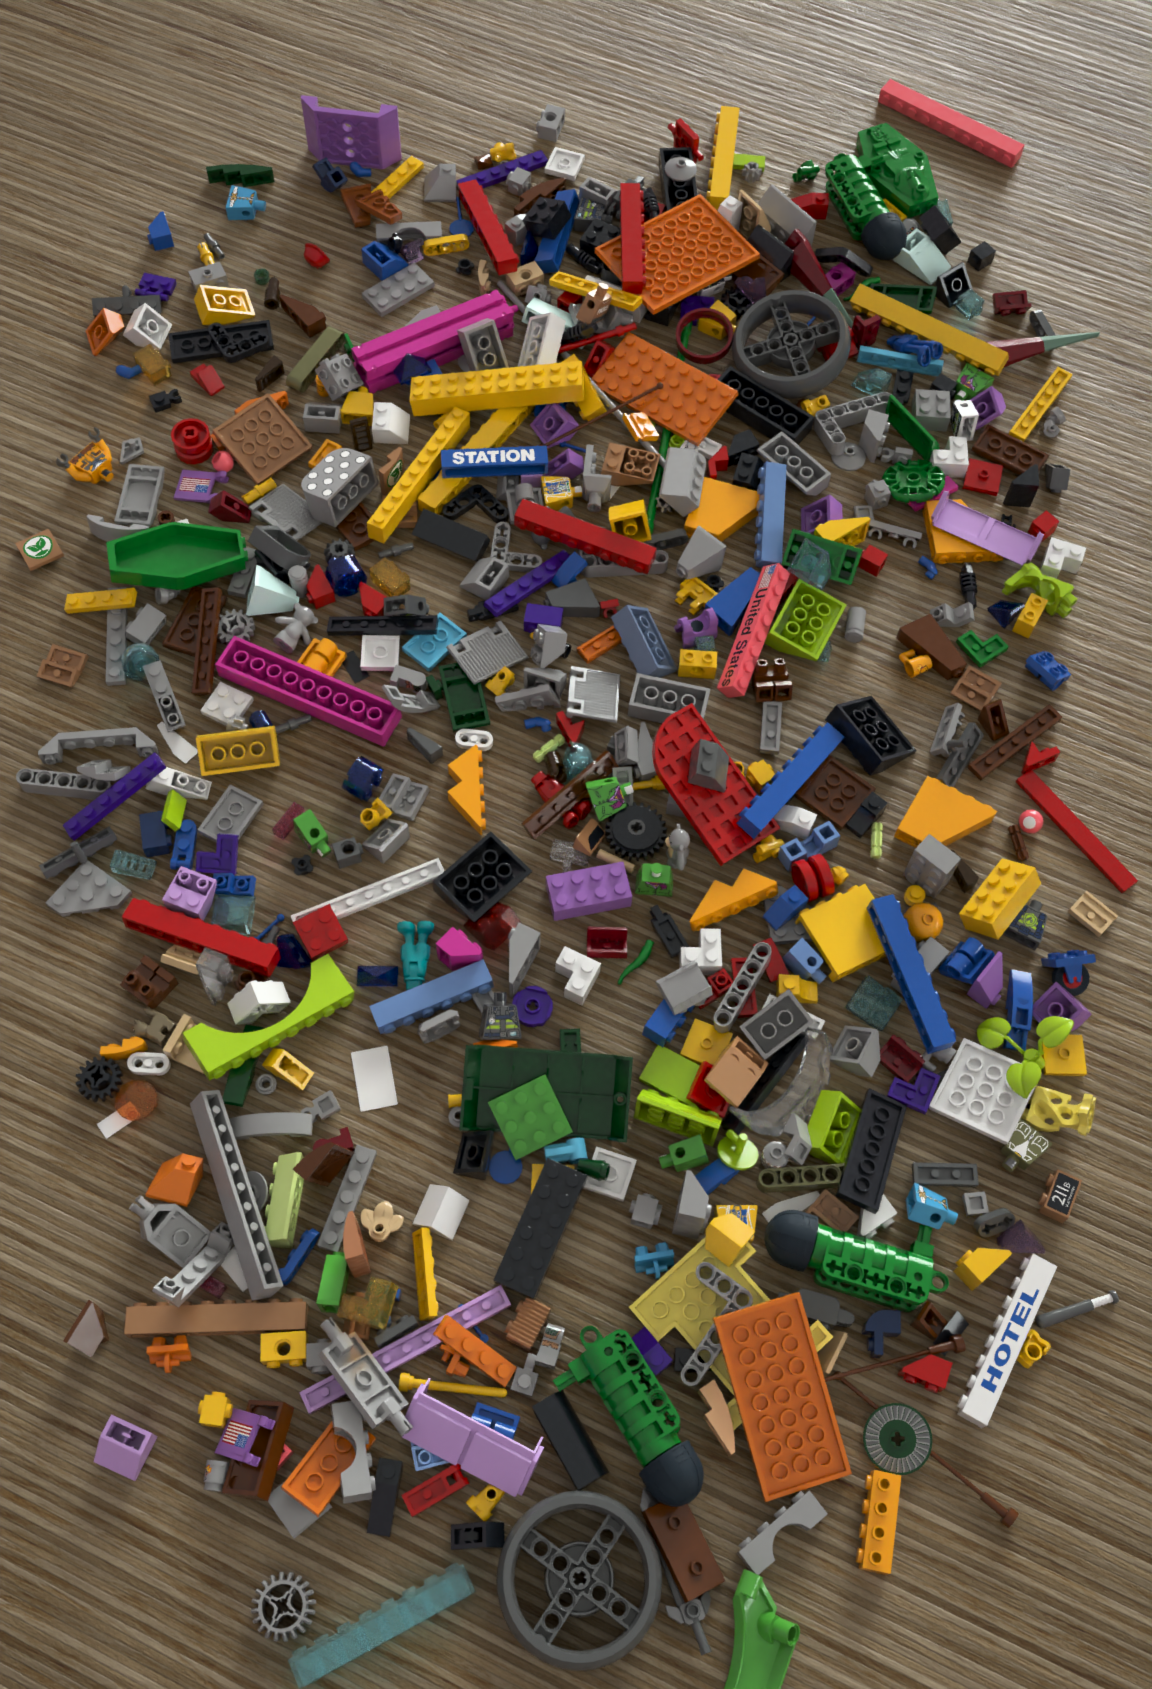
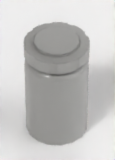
[288,565,308,598]
[844,607,866,643]

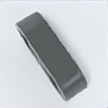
[974,1208,1015,1238]

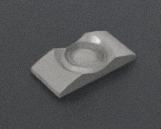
[114,464,165,527]

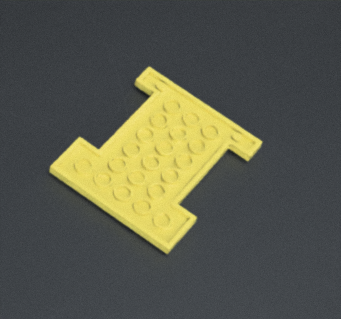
[629,1238,833,1430]

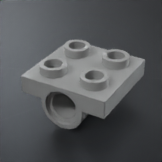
[505,483,544,525]

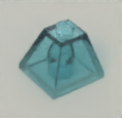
[787,538,831,591]
[211,894,256,934]

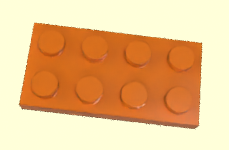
[281,1421,376,1517]

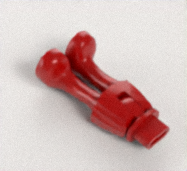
[531,771,593,829]

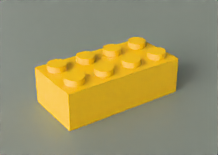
[196,726,280,776]
[959,858,1041,940]

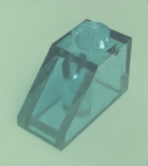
[851,368,892,395]

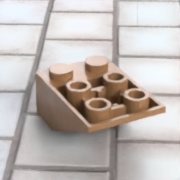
[601,442,661,486]
[704,1036,769,1108]

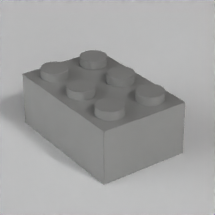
[457,318,509,371]
[903,834,961,899]
[739,989,814,1060]

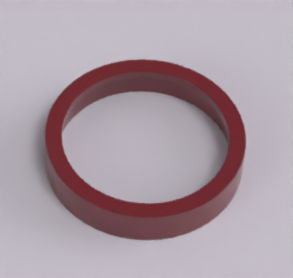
[676,308,733,364]

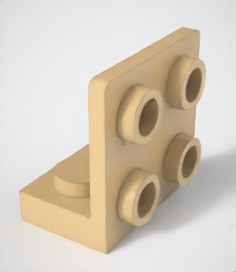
[163,1014,204,1074]

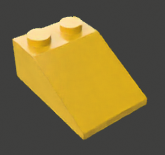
[194,285,255,325]
[814,517,871,562]

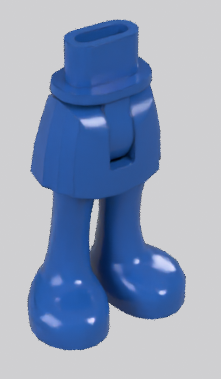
[887,334,943,367]

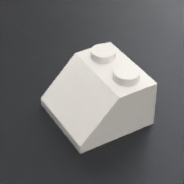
[123,303,172,351]
[372,402,410,444]

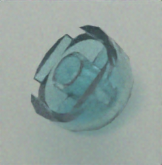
[121,643,159,681]
[563,742,594,780]

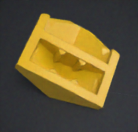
[705,1213,755,1267]

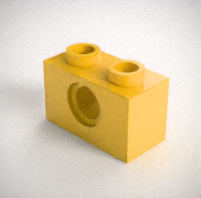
[1012,593,1048,639]
[678,649,717,679]
[260,1331,309,1368]

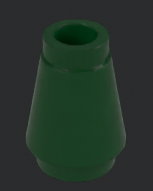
[577,1159,610,1181]

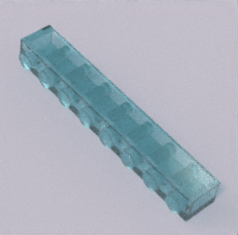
[288,1563,476,1689]

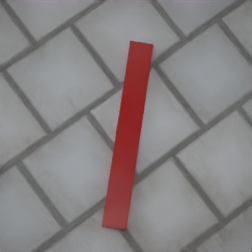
[1016,769,1138,894]

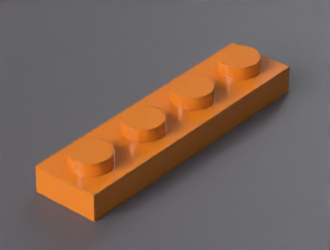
[433,1315,517,1387]

